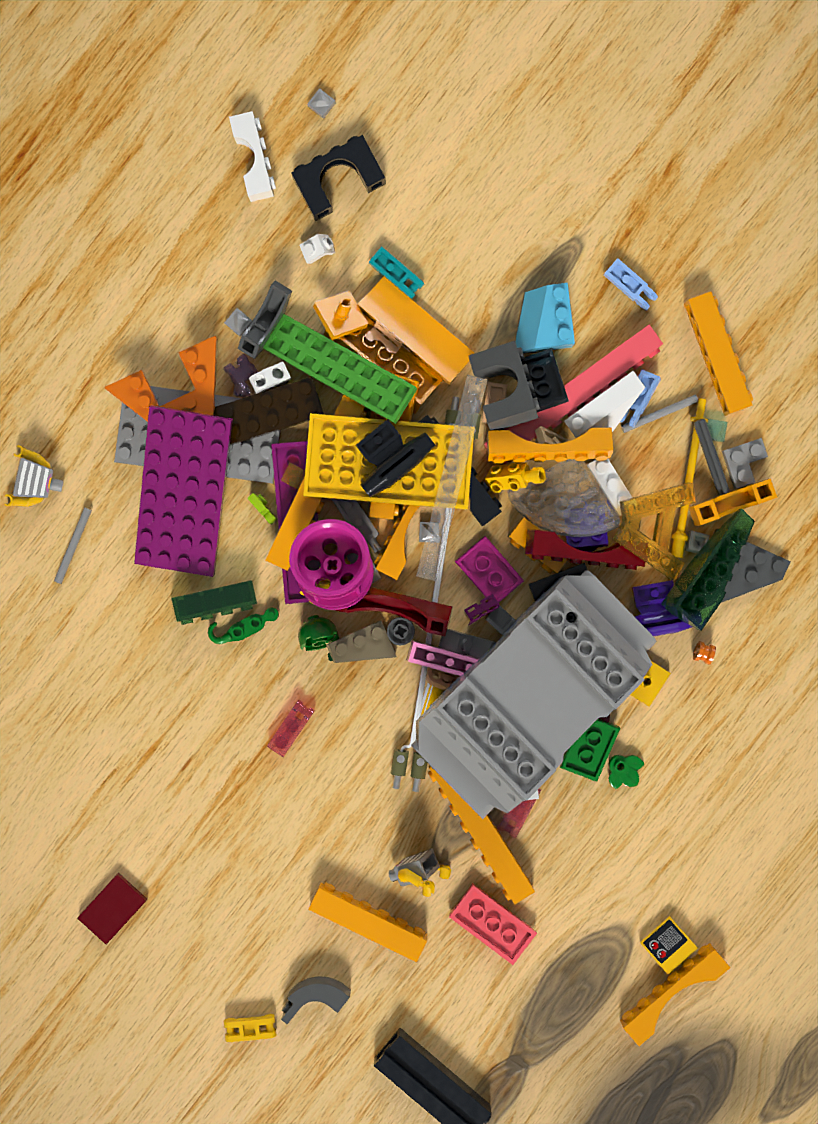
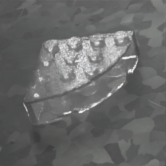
[507,459,620,537]

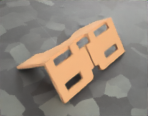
[364,319,404,354]

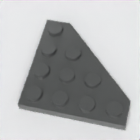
[683,529,791,610]

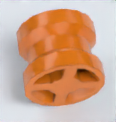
[693,641,716,665]

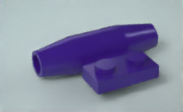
[632,580,702,637]

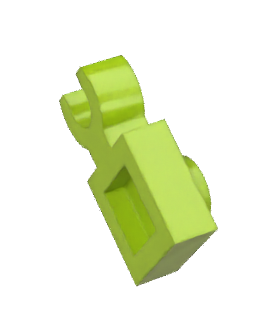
[247,493,277,525]

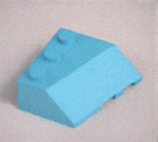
[515,283,575,354]

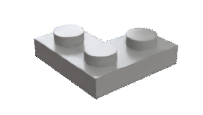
[722,438,768,489]

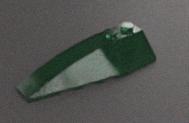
[661,509,755,631]

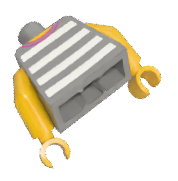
[4,445,63,507]
[389,848,451,897]

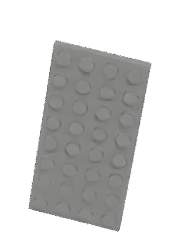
[114,386,281,484]

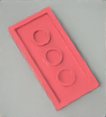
[449,883,537,965]

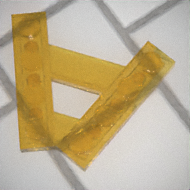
[613,482,696,581]

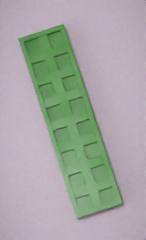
[263,314,417,424]

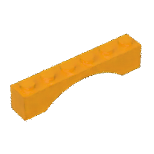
[487,427,614,463]
[374,505,420,580]
[620,943,730,1046]

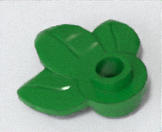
[608,755,644,789]

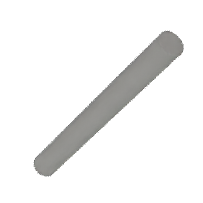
[621,395,698,433]
[54,507,92,584]

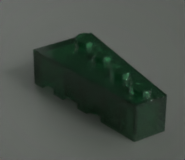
[170,580,257,625]

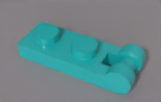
[369,246,424,299]

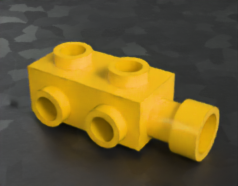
[485,462,546,493]

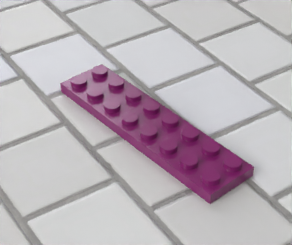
[271,441,321,604]

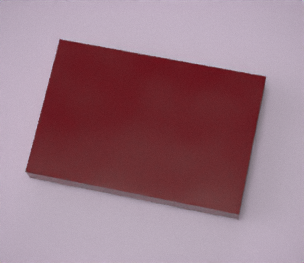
[77,872,147,945]

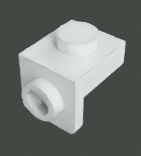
[299,234,335,264]

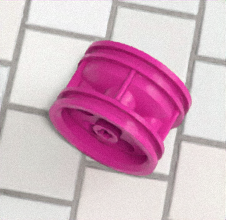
[289,519,374,610]

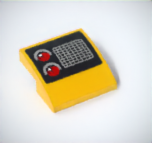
[640,916,698,975]

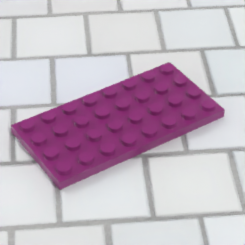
[134,405,233,577]

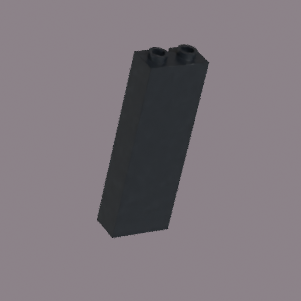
[374,1028,492,1124]

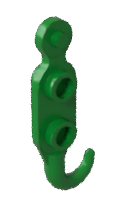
[208,607,279,644]

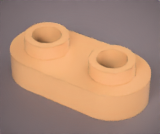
[426,668,461,690]

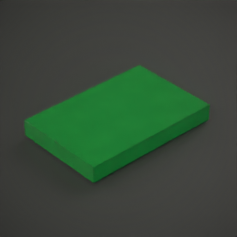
[559,718,621,782]

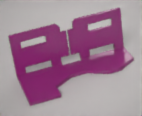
[464,594,500,626]

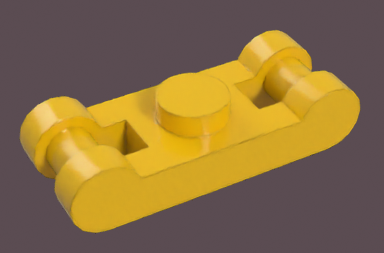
[224,1014,277,1042]

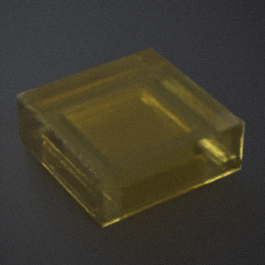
[281,463,305,490]

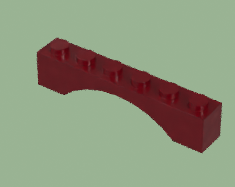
[525,529,647,570]
[335,580,453,637]

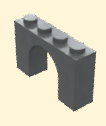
[468,341,540,431]

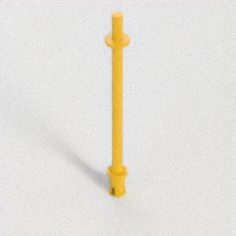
[670,398,708,558]

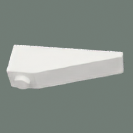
[564,371,645,438]

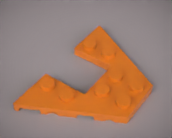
[105,335,218,422]

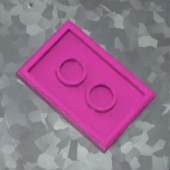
[455,536,524,607]

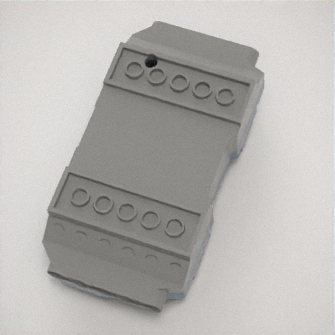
[411,570,657,819]

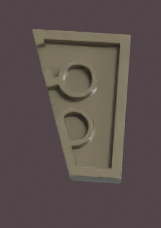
[326,621,397,663]

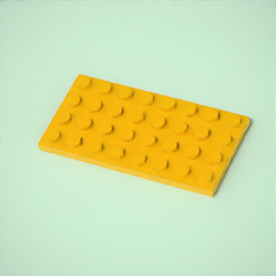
[303,414,474,510]

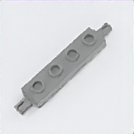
[332,499,382,553]

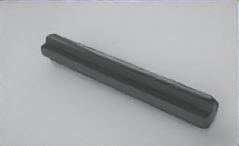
[694,419,729,495]

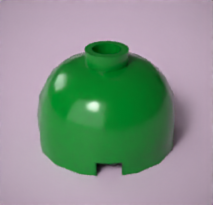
[298,615,339,651]

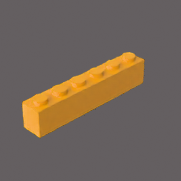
[684,291,753,416]
[308,882,427,962]

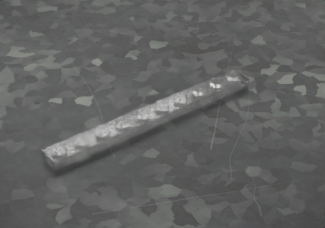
[416,375,487,581]

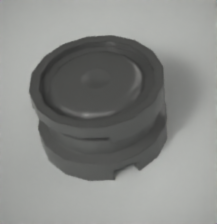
[387,617,415,646]

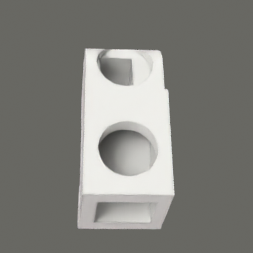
[249,362,291,394]

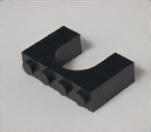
[291,135,386,222]

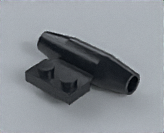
[355,419,435,498]

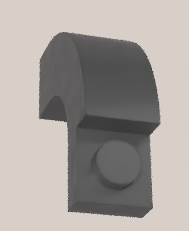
[281,976,351,1024]

